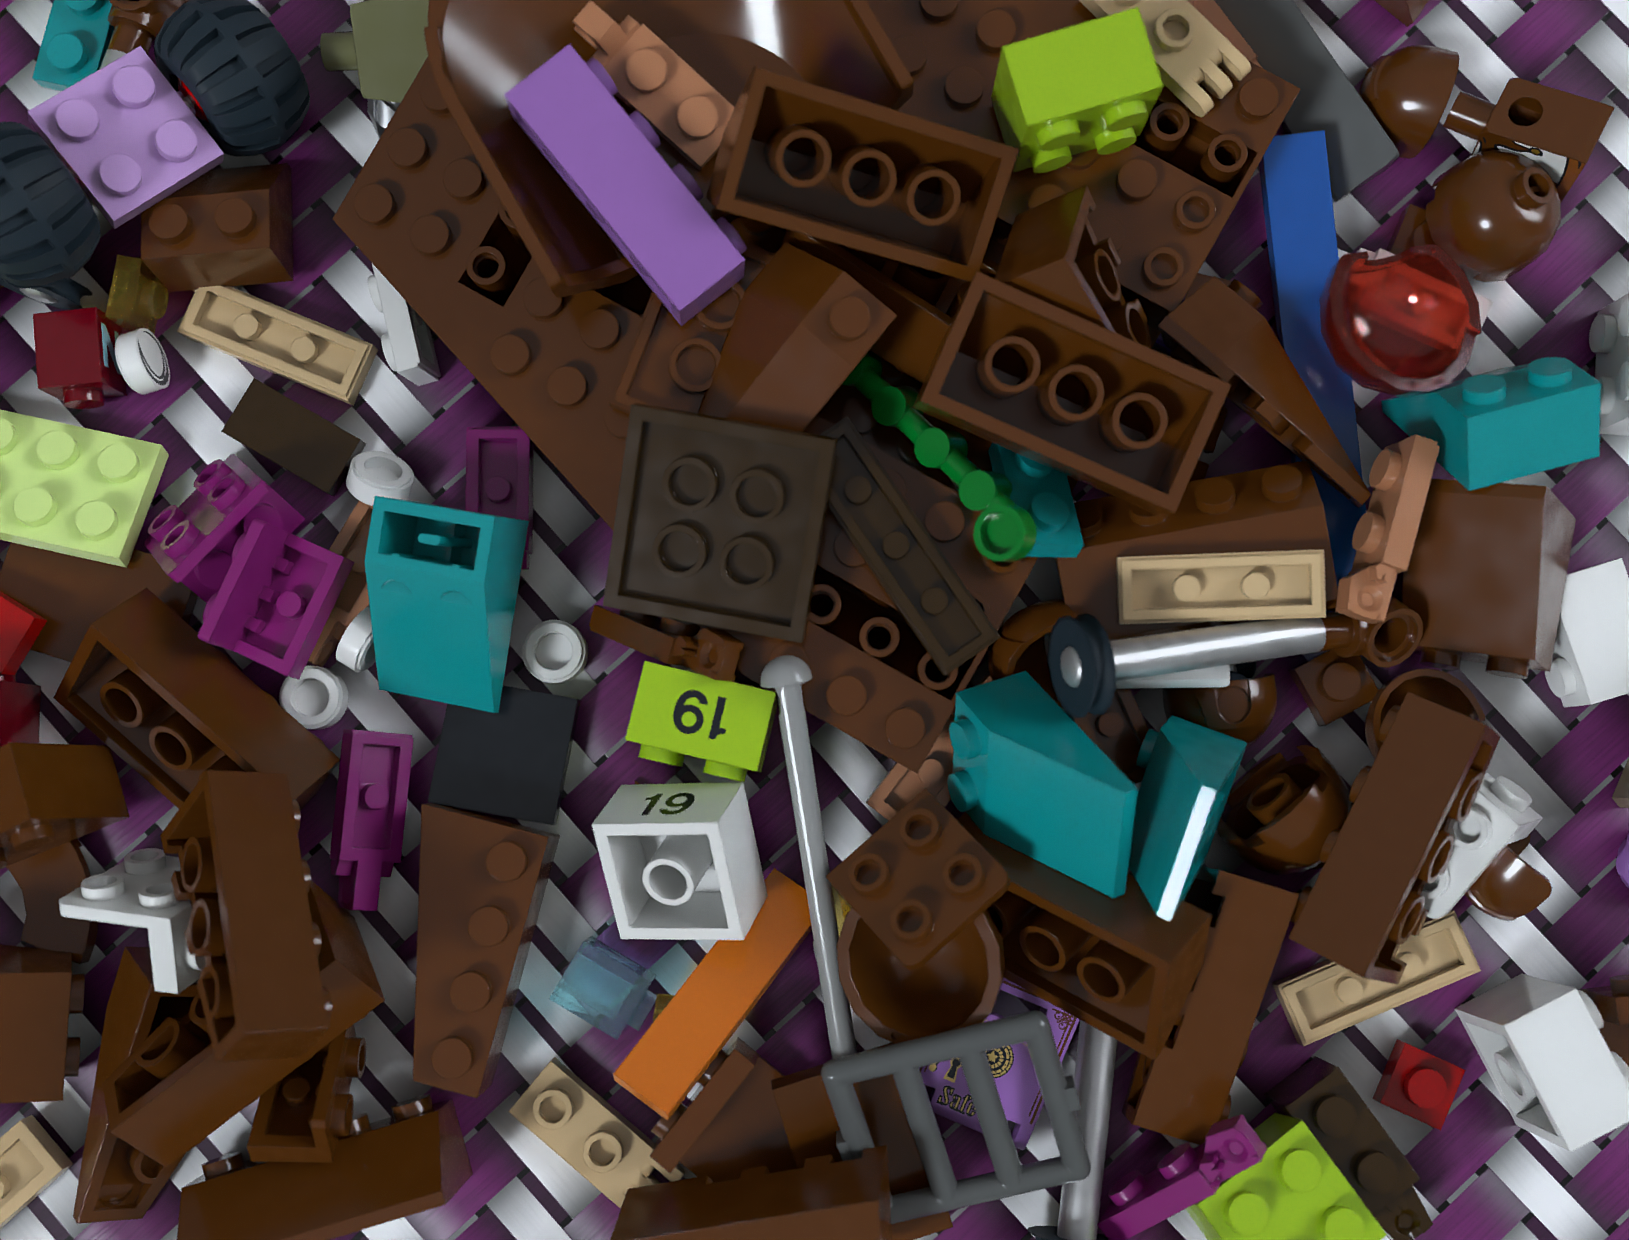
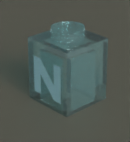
[549,936,659,1040]

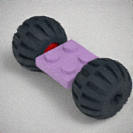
[0,0,310,288]

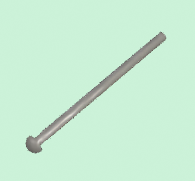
[760,655,857,1059]

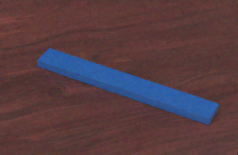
[1259,130,1366,611]

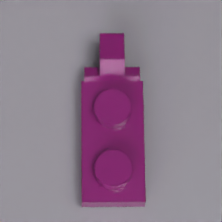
[465,426,534,570]
[329,729,414,911]
[1097,1114,1268,1240]

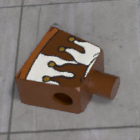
[1443,78,1615,203]

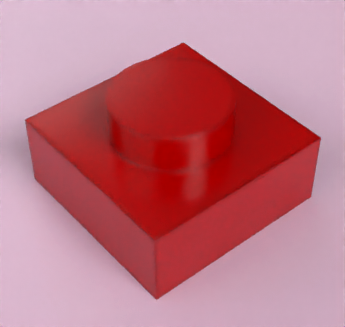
[1372,1039,1466,1131]

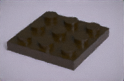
[603,403,838,643]

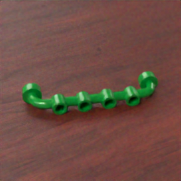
[842,351,1037,561]

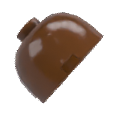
[1425,150,1561,282]
[1217,745,1352,875]

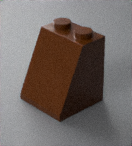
[1402,478,1576,679]
[0,944,85,1103]

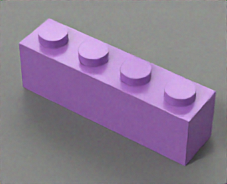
[504,44,747,326]

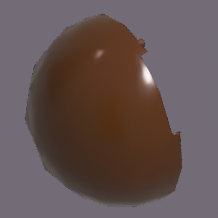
[837,908,1006,1044]

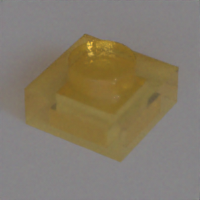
[105,255,169,335]

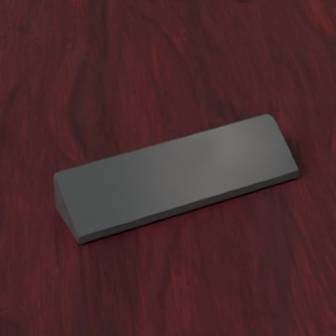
[1214,0,1399,202]

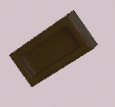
[221,378,366,497]

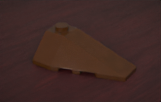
[697,242,897,432]
[1158,276,1371,509]
[73,946,199,1224]

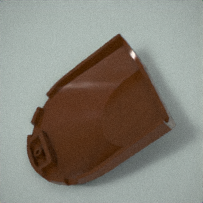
[424,0,914,298]

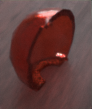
[1319,244,1482,397]

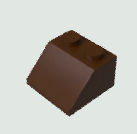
[141,163,294,292]

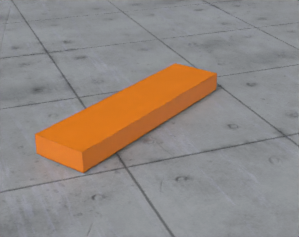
[613,868,812,1120]

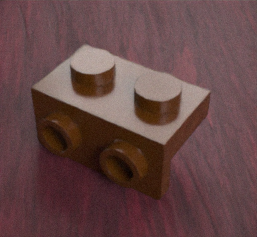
[247,1024,366,1163]

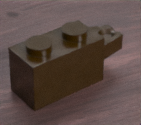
[1264,1056,1433,1240]

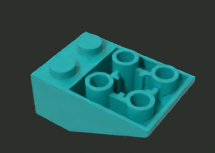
[364,496,529,713]

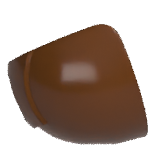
[1358,45,1459,159]
[988,598,1075,711]
[1365,669,1485,759]
[1162,673,1277,748]
[1464,834,1552,921]

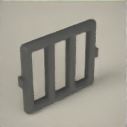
[821,1010,1091,1224]

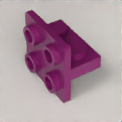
[144,453,305,603]
[198,518,355,680]

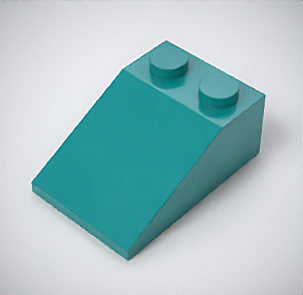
[1381,357,1601,491]
[947,671,1137,898]
[1128,715,1247,921]

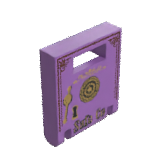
[919,978,1080,1150]

